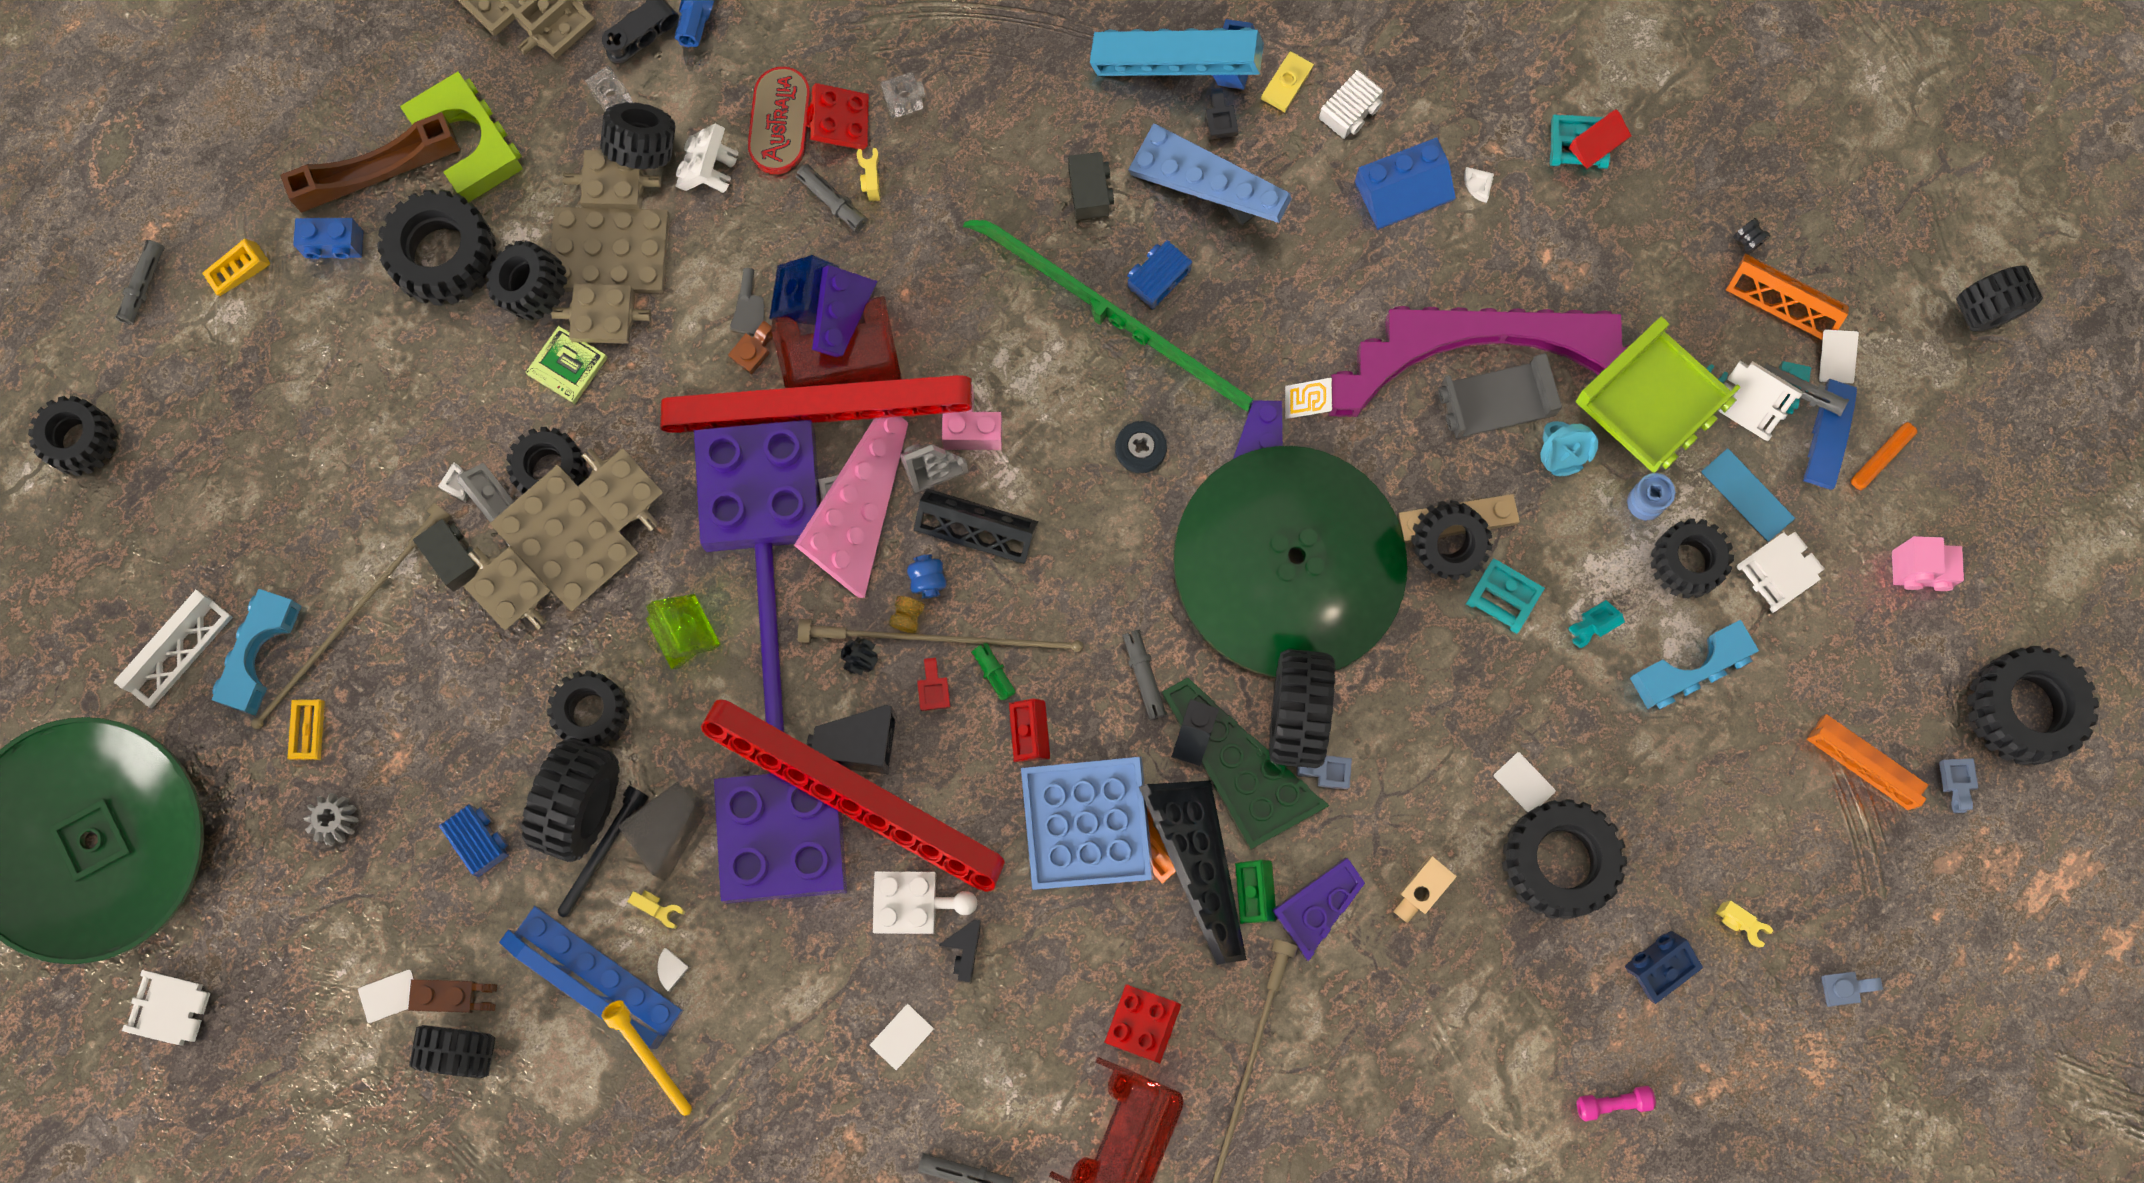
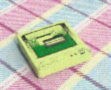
[526,326,607,404]

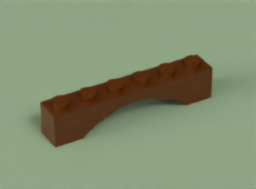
[280,112,461,213]

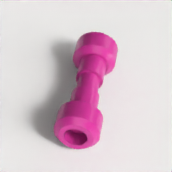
[1577,1085,1656,1122]

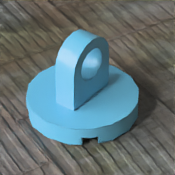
[1540,421,1598,476]

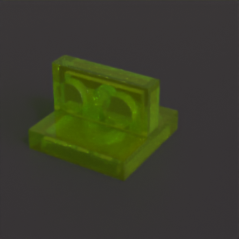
[645,594,721,670]

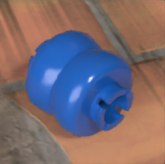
[907,554,947,599]

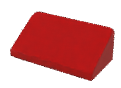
[1569,109,1631,169]
[1009,698,1050,762]

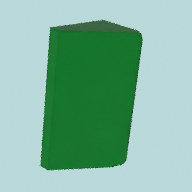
[1235,860,1277,924]

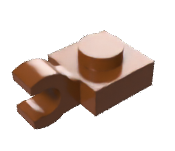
[728,321,776,375]

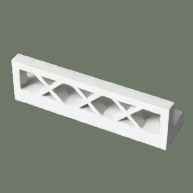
[114,590,233,708]

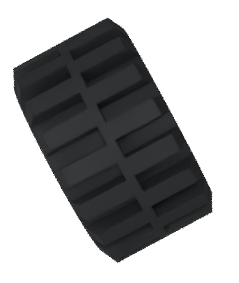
[600,102,676,169]
[486,240,567,321]
[1956,266,2043,331]
[28,396,117,476]
[506,427,587,495]
[1411,500,1493,580]
[1650,518,1734,599]
[547,671,630,748]
[409,1025,496,1078]

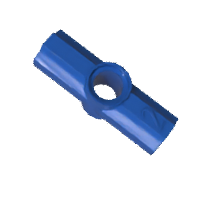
[675,0,714,48]

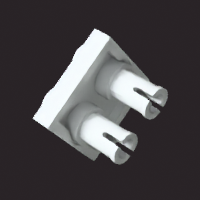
[676,123,738,193]

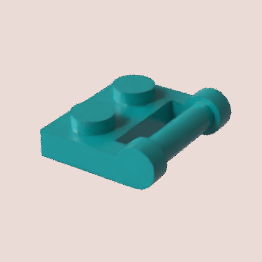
[1550,115,1610,169]
[1465,558,1545,634]

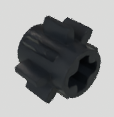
[841,637,878,675]

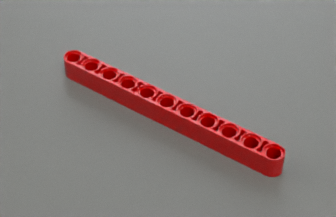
[660,375,972,433]
[701,699,1005,892]

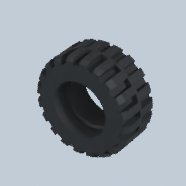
[377,189,497,306]
[1967,646,2099,765]
[1269,649,1335,768]
[521,738,620,862]
[1502,799,1627,920]

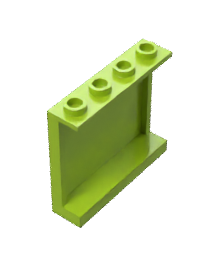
[1576,316,1741,473]

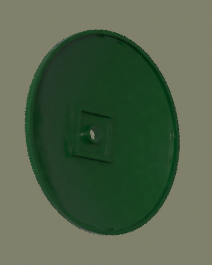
[1173,446,1408,677]
[0,717,204,964]

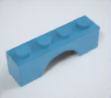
[212,589,302,716]
[1630,620,1759,710]

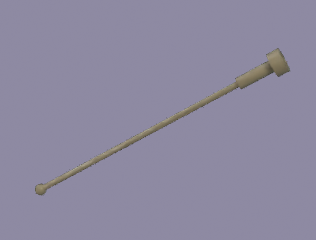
[251,502,452,729]
[798,619,1083,652]
[1212,939,1298,1183]

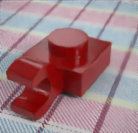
[917,658,951,711]

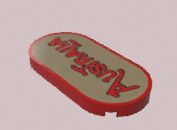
[748,67,811,174]

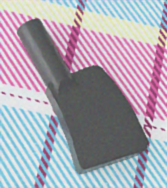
[730,268,764,336]

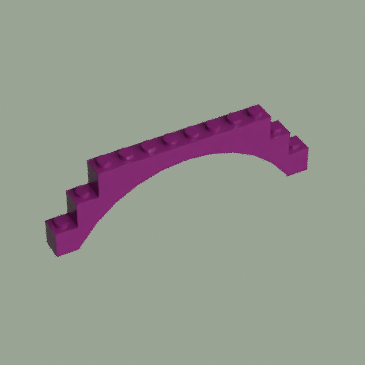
[1328,306,1631,417]

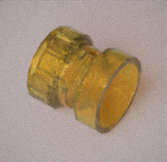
[888,596,925,634]

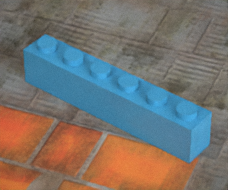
[1090,27,1264,76]

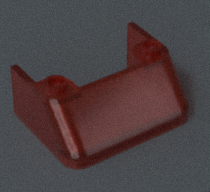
[1049,1057,1183,1183]

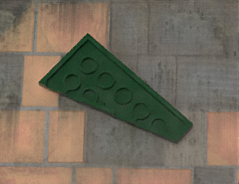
[1161,678,1330,850]

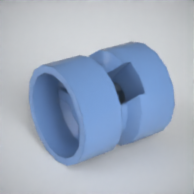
[1627,473,1676,521]

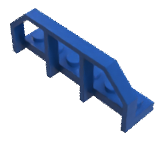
[499,906,684,1049]

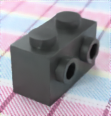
[1068,152,1114,220]
[413,519,480,592]

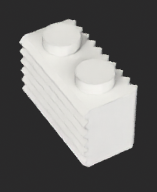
[1319,70,1384,139]

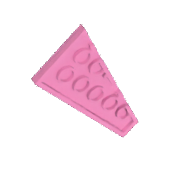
[794,417,908,598]

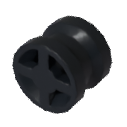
[1733,218,1771,254]

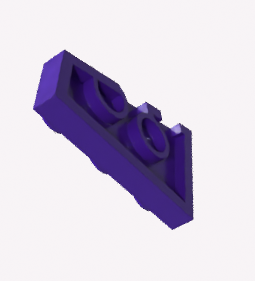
[812,265,877,357]
[1233,400,1283,459]
[1272,857,1365,961]

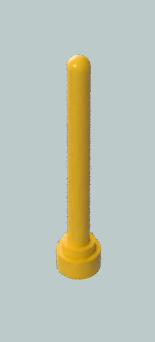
[601,1000,692,1116]

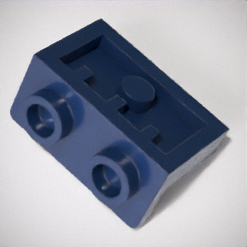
[1625,931,1703,1004]

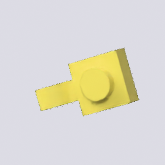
[857,148,880,202]
[627,890,685,929]
[1716,901,1773,948]

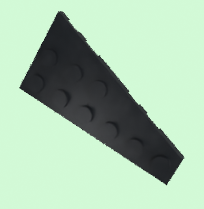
[1139,780,1247,965]

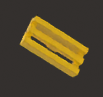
[287,699,325,760]

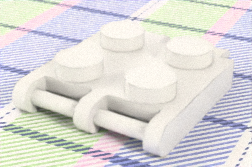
[1718,361,1803,441]
[1736,532,1824,613]
[122,970,210,1045]

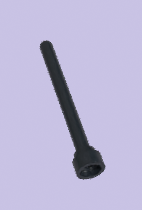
[558,785,650,917]

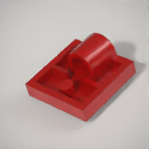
[806,83,869,150]
[1104,984,1182,1064]

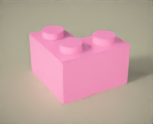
[942,384,1002,450]
[1892,536,1964,591]

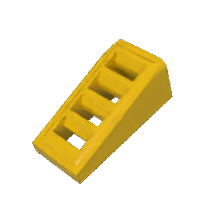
[203,238,270,296]

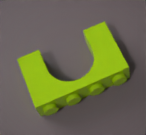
[400,71,523,203]

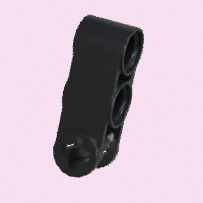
[602,0,679,64]

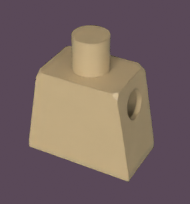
[1393,855,1457,923]

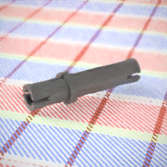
[796,164,868,232]
[115,240,165,325]
[1764,363,1849,416]
[1122,630,1167,720]
[918,1153,1014,1183]

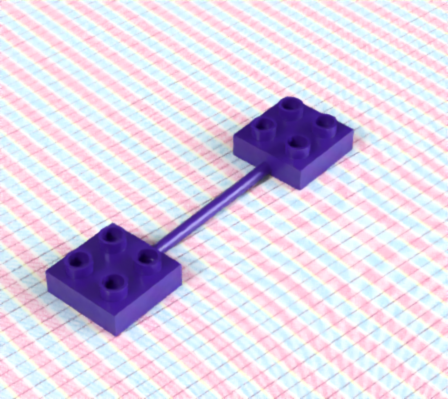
[694,420,847,904]

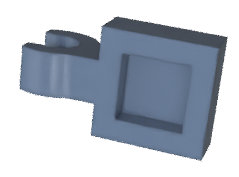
[1297,756,1352,790]
[1939,758,1978,813]
[1821,971,1883,1007]

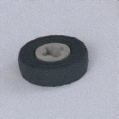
[1115,421,1167,473]

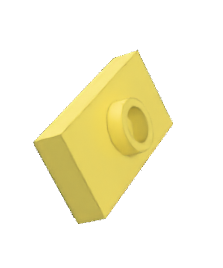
[1261,51,1314,112]

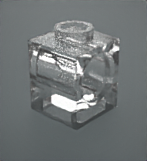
[585,65,633,112]
[880,72,926,119]

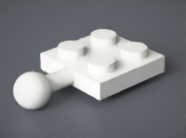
[873,872,977,934]

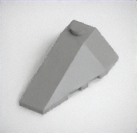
[900,444,969,493]

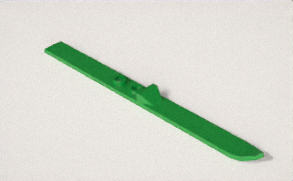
[963,220,1253,412]

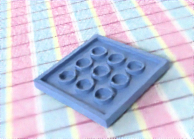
[1021,757,1154,890]

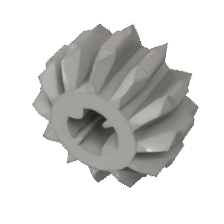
[303,793,359,846]

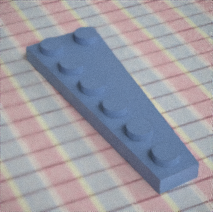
[1128,124,1292,223]

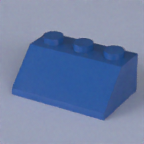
[1355,137,1456,230]

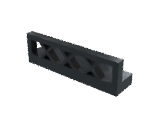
[913,488,1039,564]

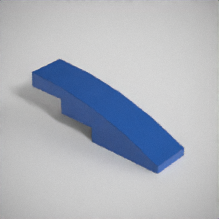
[1803,379,1857,490]

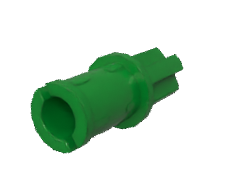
[971,643,1015,700]

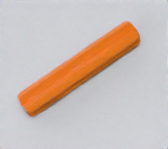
[1850,422,1918,491]

